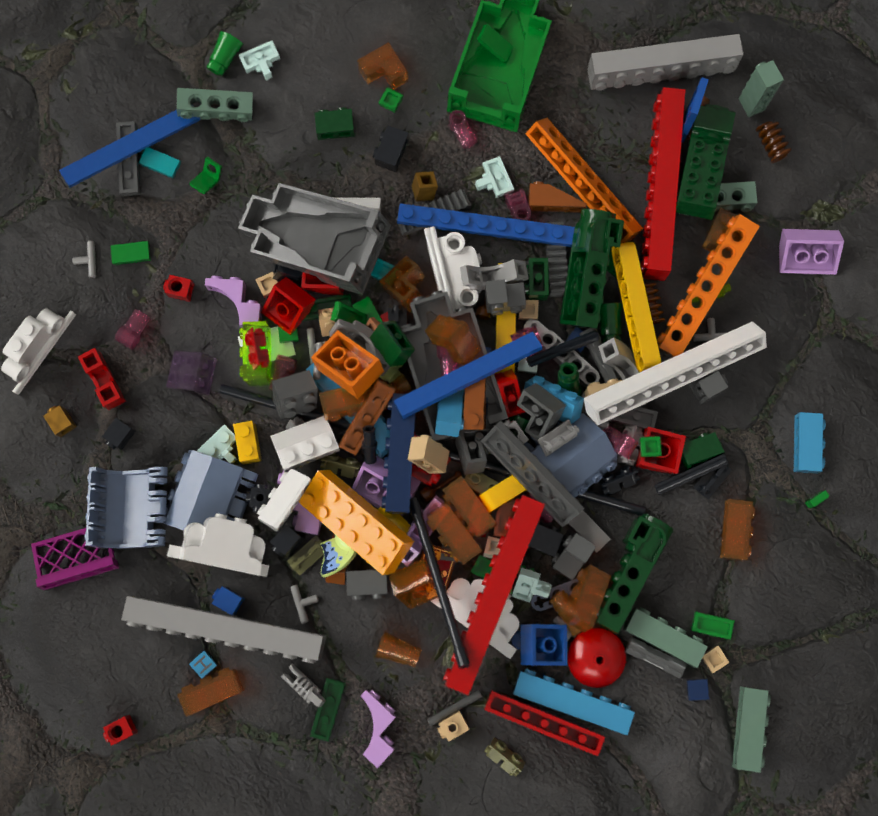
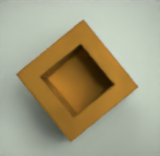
[412,171,438,202]
[43,405,77,437]

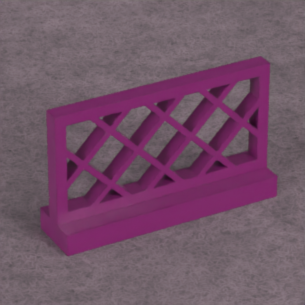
[31,528,119,590]

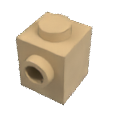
[318,307,336,337]
[437,711,469,742]

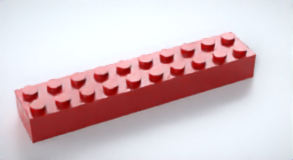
[640,87,686,281]
[443,495,545,695]

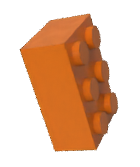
[311,330,385,399]

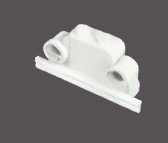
[424,226,482,313]
[1,308,76,395]
[167,513,269,577]
[427,578,519,659]

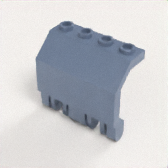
[524,413,617,498]
[160,450,259,531]
[85,467,168,549]

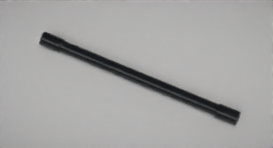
[410,497,471,669]

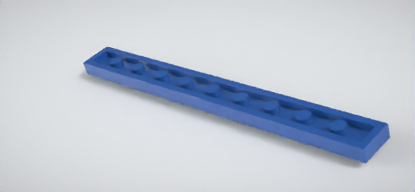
[397,203,575,247]

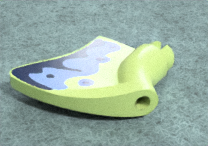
[321,534,357,577]

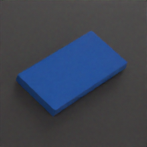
[681,78,709,143]

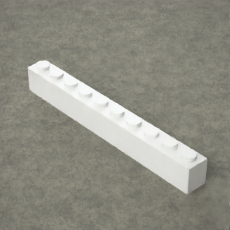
[584,322,767,425]

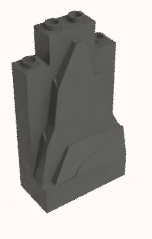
[238,183,391,295]
[401,290,508,443]

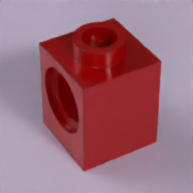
[163,274,195,302]
[103,715,138,746]

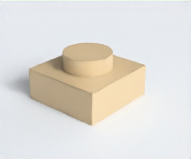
[255,272,278,298]
[519,300,539,320]
[702,645,730,673]

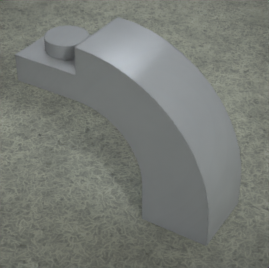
[460,259,529,290]
[329,319,390,376]
[598,338,640,380]

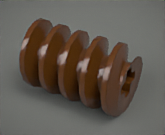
[756,121,792,163]
[645,283,665,325]

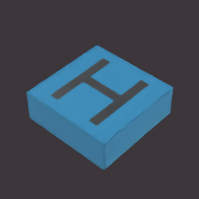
[189,650,217,679]

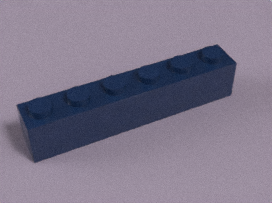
[381,393,415,514]

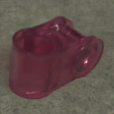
[504,188,531,221]

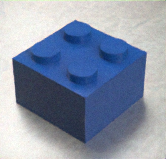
[521,624,567,666]

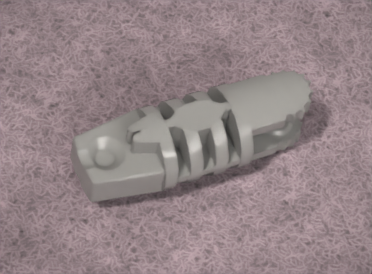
[281,663,326,707]

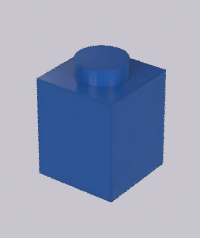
[212,586,245,615]

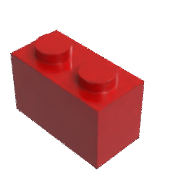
[494,369,525,417]

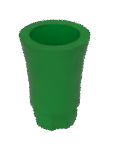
[206,31,243,77]

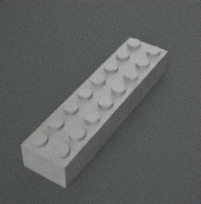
[587,34,743,91]

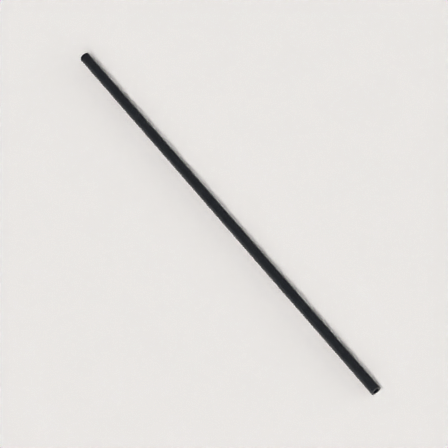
[219,384,646,516]

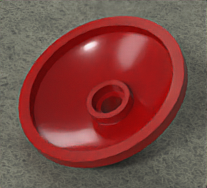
[567,628,626,688]

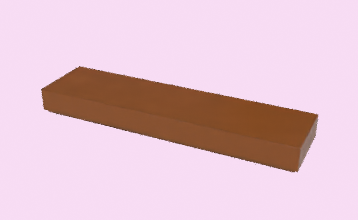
[338,379,396,455]

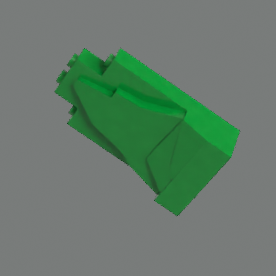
[447,0,552,132]

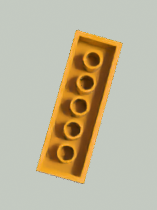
[299,470,415,575]

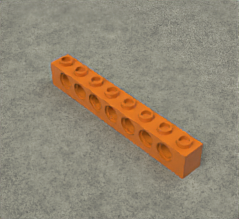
[526,118,643,243]
[657,214,760,357]

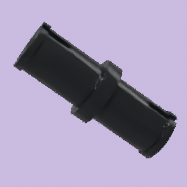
[362,425,378,464]

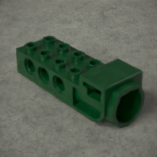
[676,104,736,220]
[560,209,624,328]
[592,514,674,633]

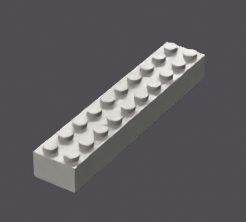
[121,596,326,663]

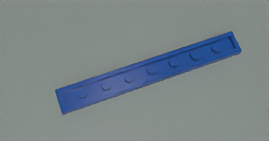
[59,104,201,188]
[394,331,542,419]

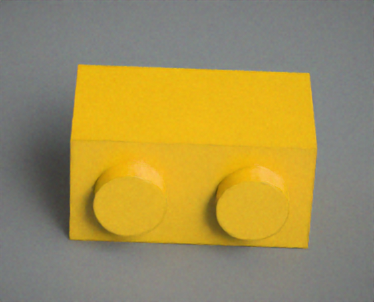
[233,421,262,465]

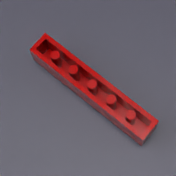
[484,690,605,756]

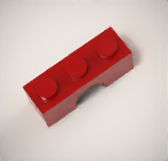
[78,348,126,410]

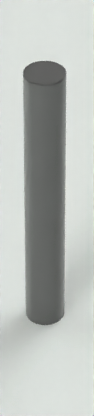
[427,690,482,726]

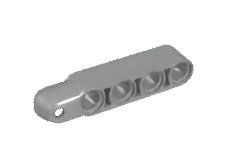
[524,319,600,388]

